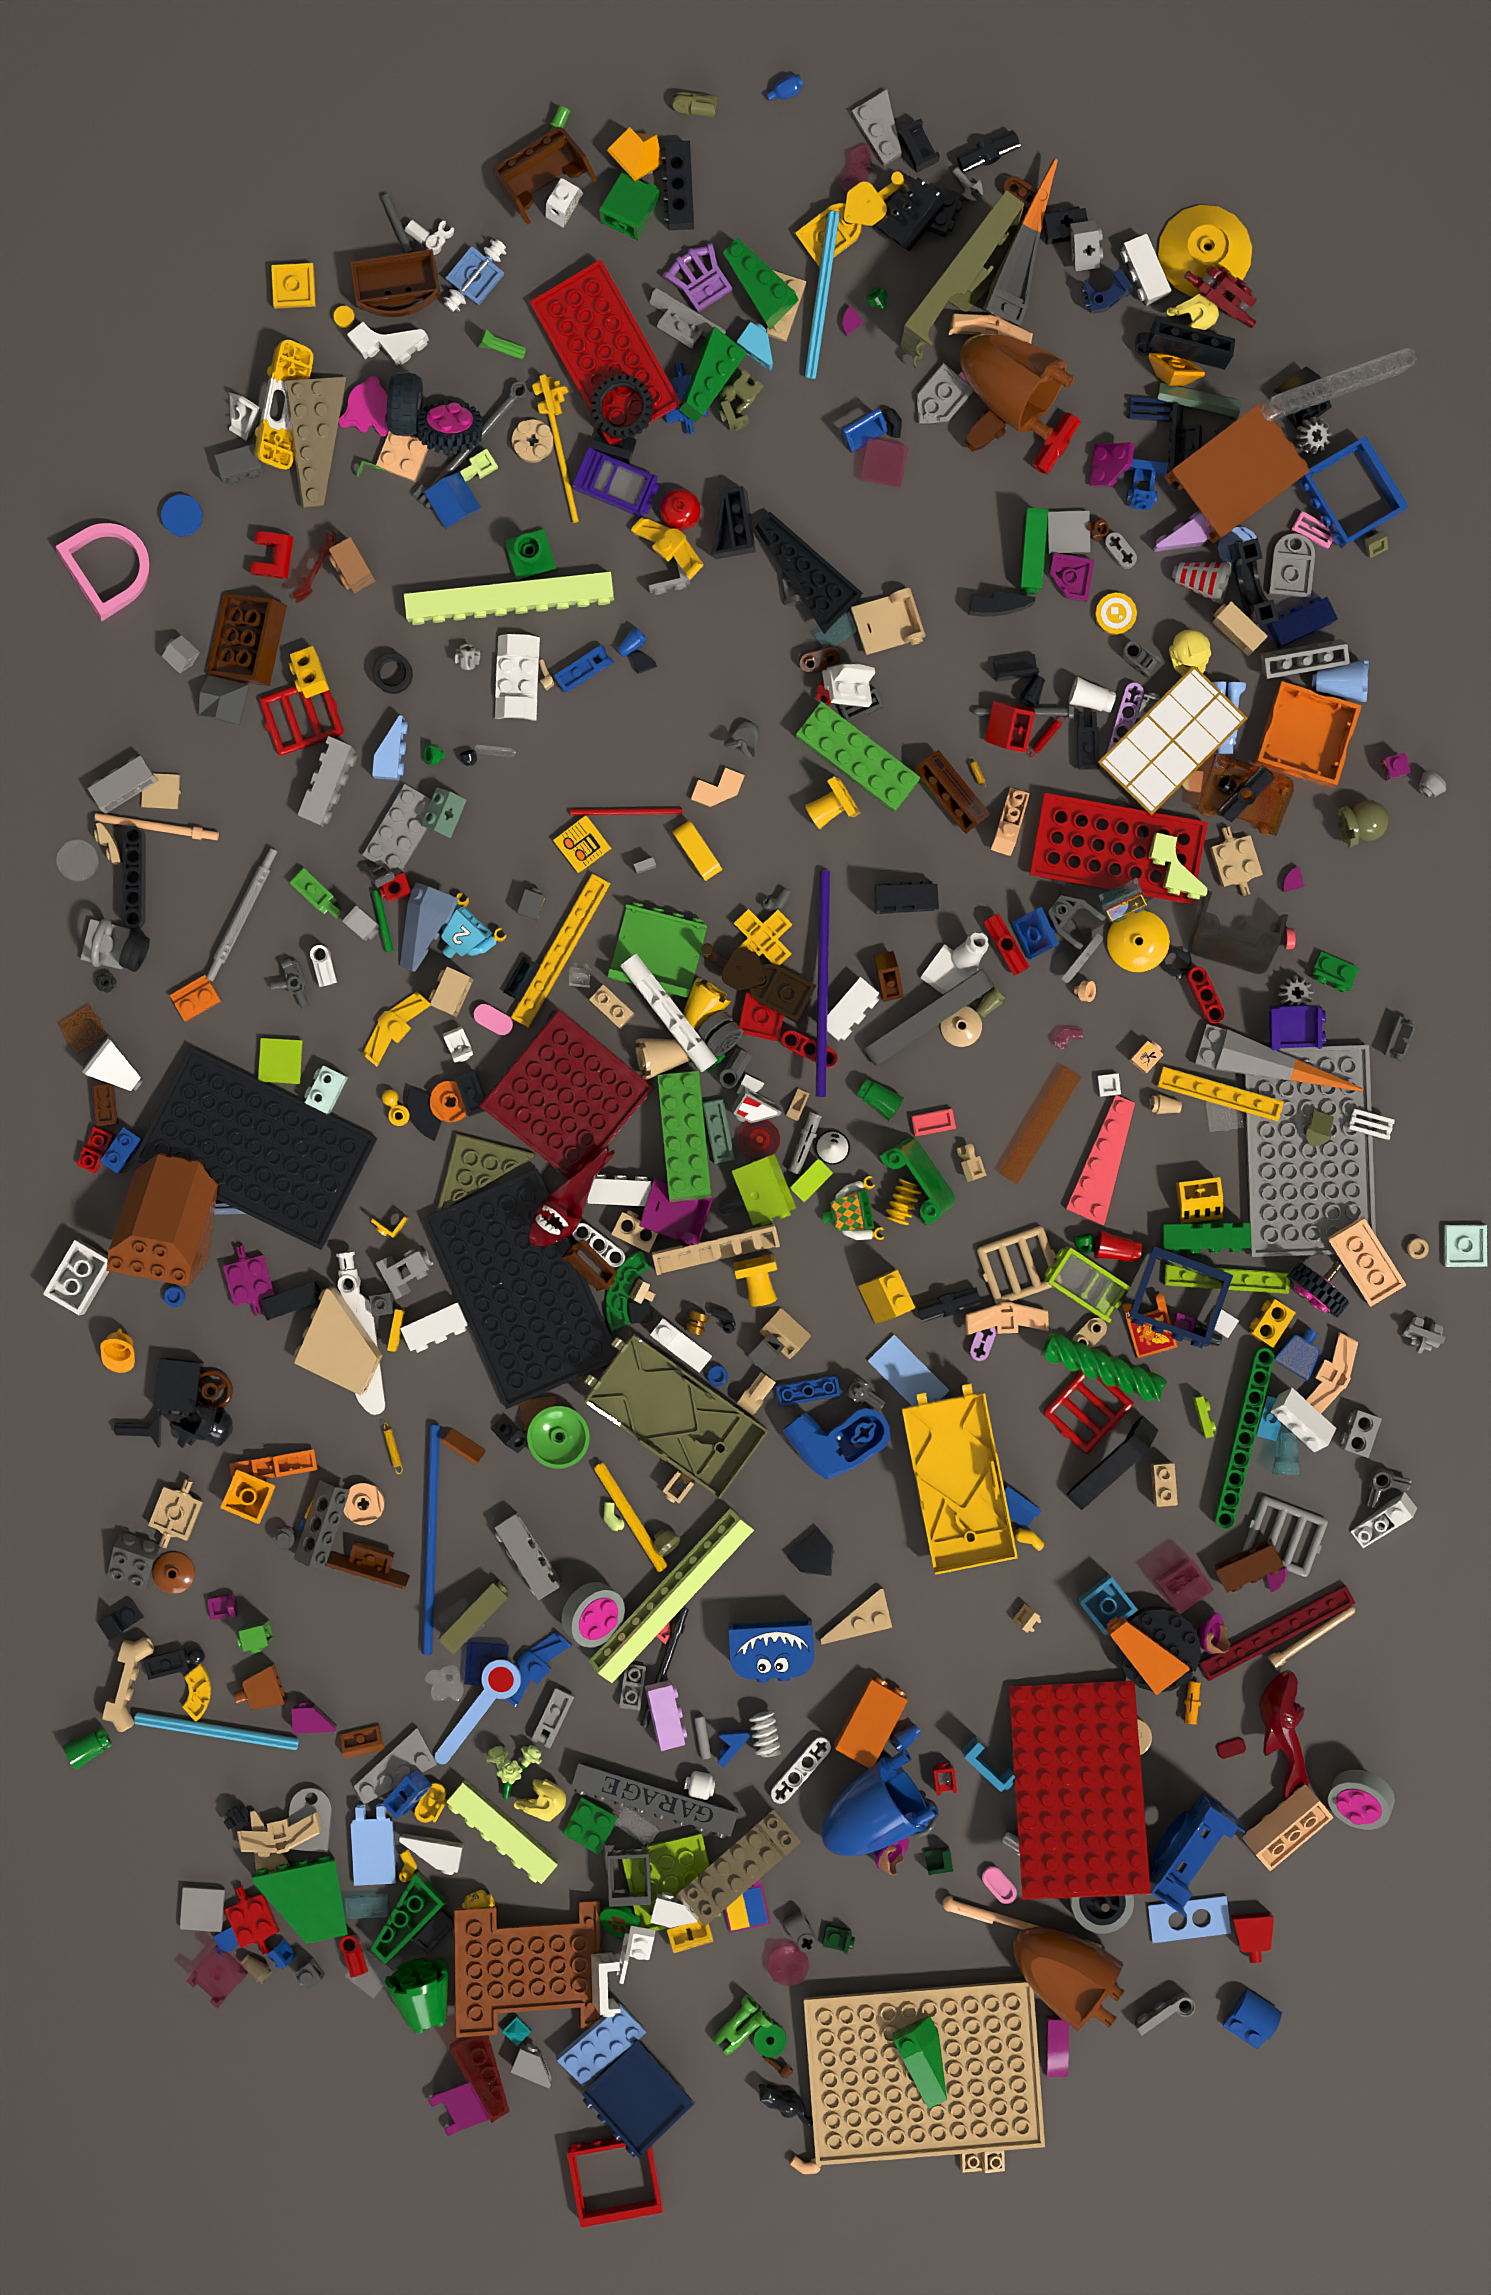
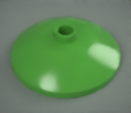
[527,1406,590,1469]

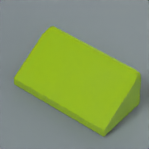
[790,1158,833,1202]

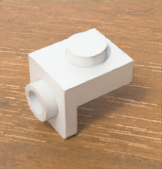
[443,1026,473,1062]

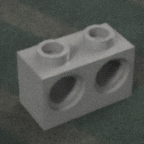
[1340,1409,1382,1458]

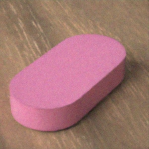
[474,1004,513,1035]
[982,1866,1017,1904]

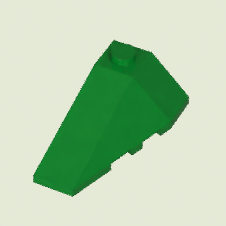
[892,2015,947,2109]

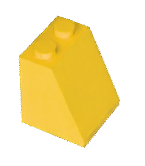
[858,1269,915,1324]

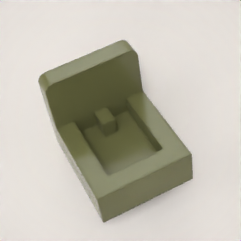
[718,400,749,431]

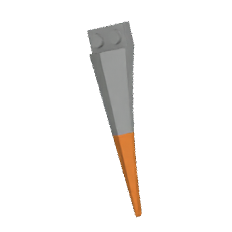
[1194,1024,1364,1092]

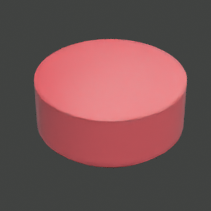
[1284,928,1295,949]

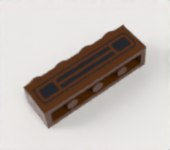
[914,750,990,834]

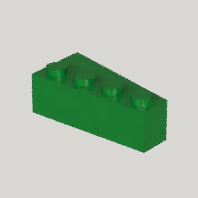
[723,237,799,330]
[371,1871,448,1964]

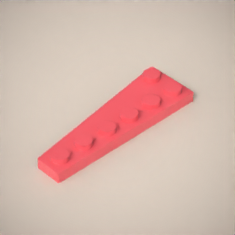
[1066,1095,1135,1225]

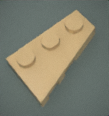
[767,270,806,342]

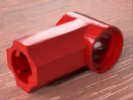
[339,1933,368,1978]

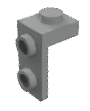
[648,561,690,595]

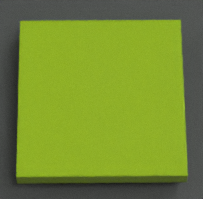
[258,1038,303,1084]

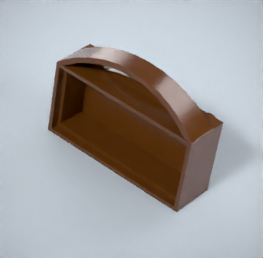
[350,249,441,317]

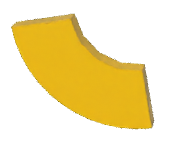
[182,1663,211,1722]

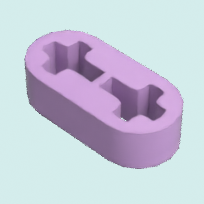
[970,1327,996,1361]

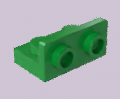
[1310,951,1359,993]

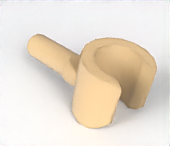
[539,660,554,690]

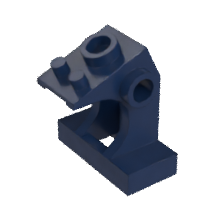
[1082,268,1134,314]

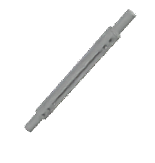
[206,848,278,981]

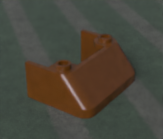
[493,127,597,225]

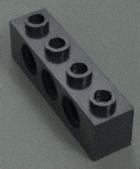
[661,140,694,230]

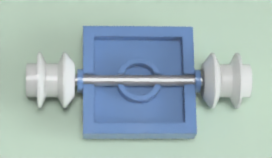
[443,239,507,312]

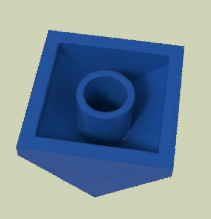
[424,472,481,529]

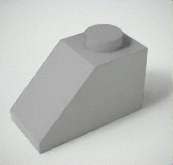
[343,906,379,941]

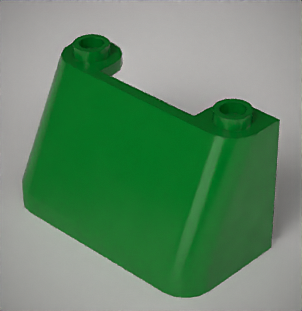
[878,1137,955,1226]

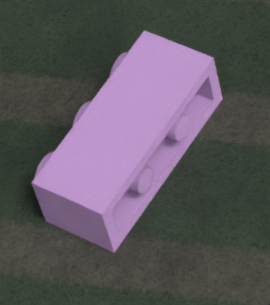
[645,1680,687,1751]

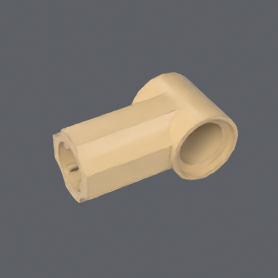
[736,1372,775,1416]

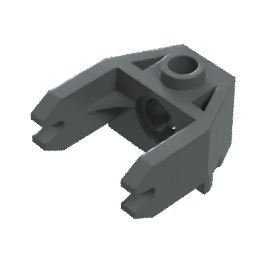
[1048,894,1107,949]

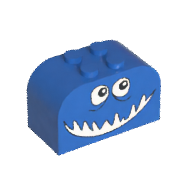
[729,1620,814,1682]

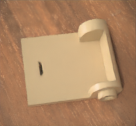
[850,588,926,655]

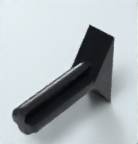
[114,1413,162,1448]

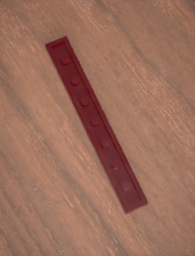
[1199,1584,1356,1681]

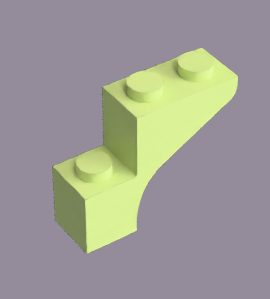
[1148,833,1207,900]

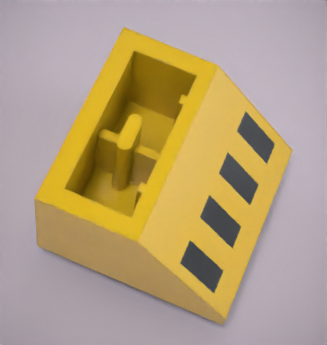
[1176,1177,1223,1224]

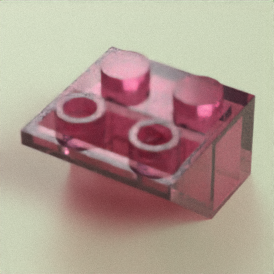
[1156,1556,1214,1614]

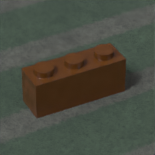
[1214,1539,1284,1592]

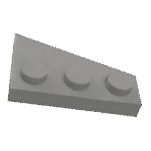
[851,90,902,166]

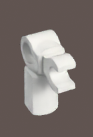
[405,220,454,255]

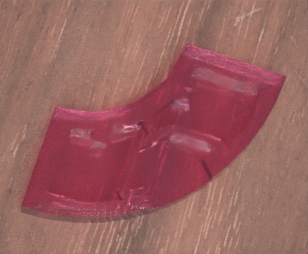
[839,143,872,198]

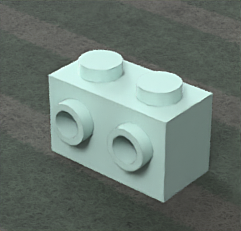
[304,1066,348,1114]

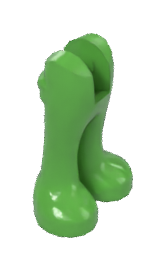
[712,1994,773,2055]

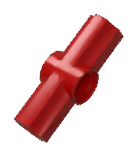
[1032,412,1081,475]
[983,913,1030,976]

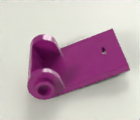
[639,1179,713,1246]

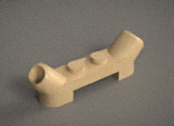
[103,1637,154,1732]

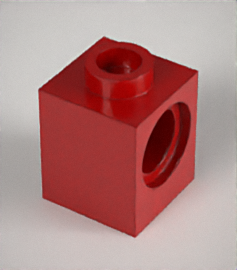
[379,873,412,902]

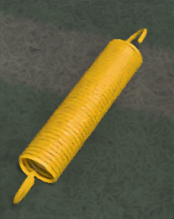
[384,1422,402,1474]

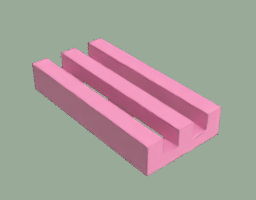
[1291,511,1333,550]

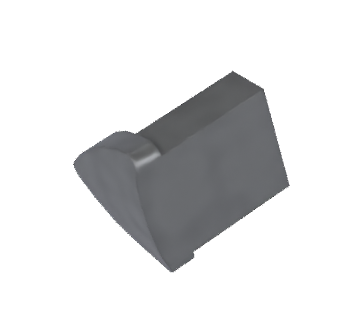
[782,578,804,606]

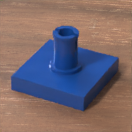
[1011,907,1059,960]

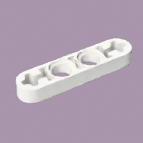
[771,1736,831,1804]

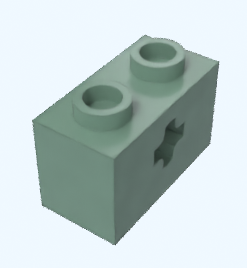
[421,787,467,838]

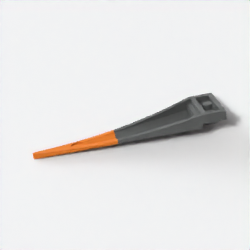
[983,158,1058,326]

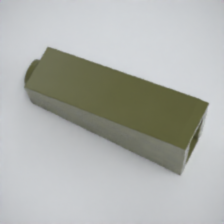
[438,1580,509,1655]

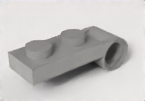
[1134,1992,1195,2035]

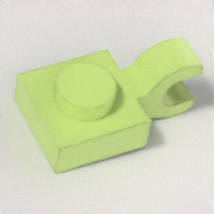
[460,449,498,482]

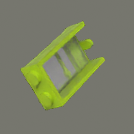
[1044,1246,1132,1323]

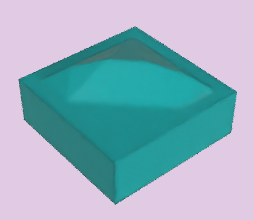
[502,2015,532,2046]

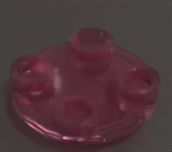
[768,1944,809,1986]

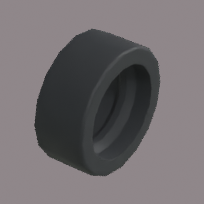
[372,653,413,694]

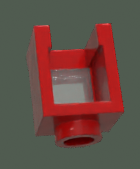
[933,1762,957,1796]

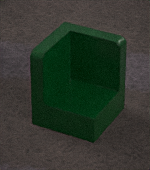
[925,1846,953,1875]

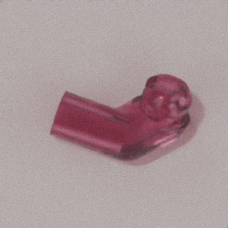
[1055,1029,1083,1050]

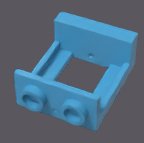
[961,1735,1015,1792]

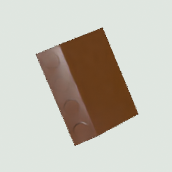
[206,593,287,686]

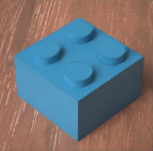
[1076,1574,1138,1635]

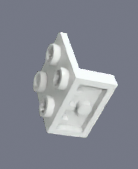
[617,1926,656,1984]

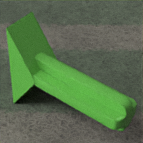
[478,330,526,359]

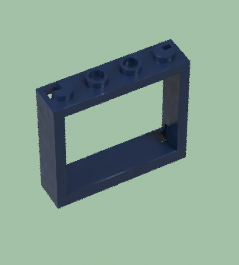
[1127,1246,1233,1349]

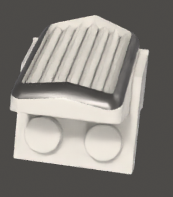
[822,662,875,707]

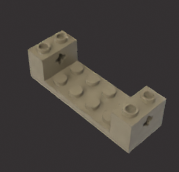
[676,1810,801,1928]

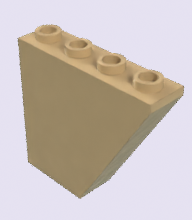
[294,1286,382,1396]

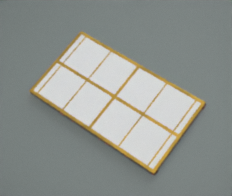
[1098,666,1248,815]

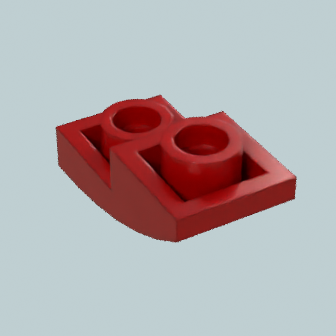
[77,1125,115,1174]

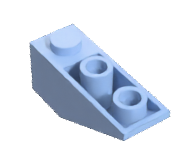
[372,715,408,780]

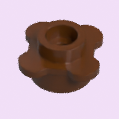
[1087,517,1110,542]

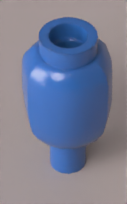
[766,74,804,101]

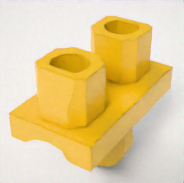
[532,374,569,415]

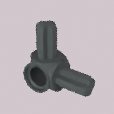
[844,1376,886,1411]
[1367,1466,1411,1508]

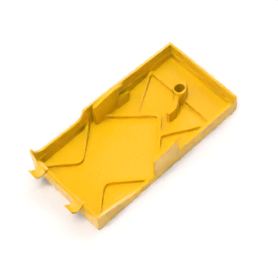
[901,1384,1018,1575]

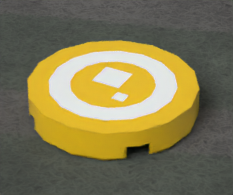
[1095,593,1137,635]

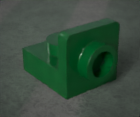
[823,1925,855,1955]

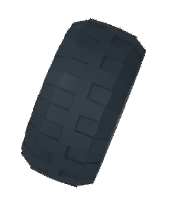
[387,372,423,436]

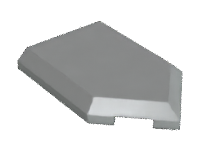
[917,363,974,424]

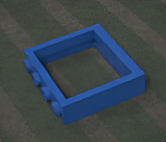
[1299,436,1409,549]

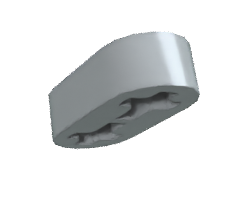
[1104,532,1137,569]

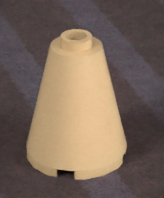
[636,1038,691,1080]

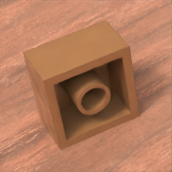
[329,537,375,593]

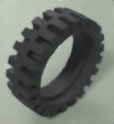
[591,374,654,439]

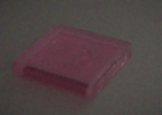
[860,438,909,488]

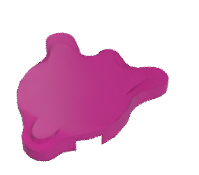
[338,376,389,437]

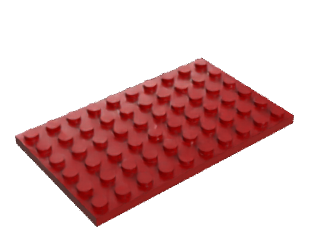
[1009,1681,1151,1900]

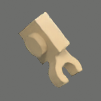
[957,1144,987,1182]

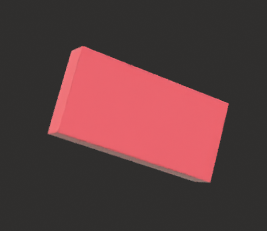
[911,1108,956,1137]

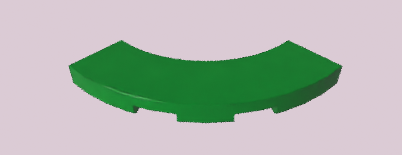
[606,1249,651,1332]

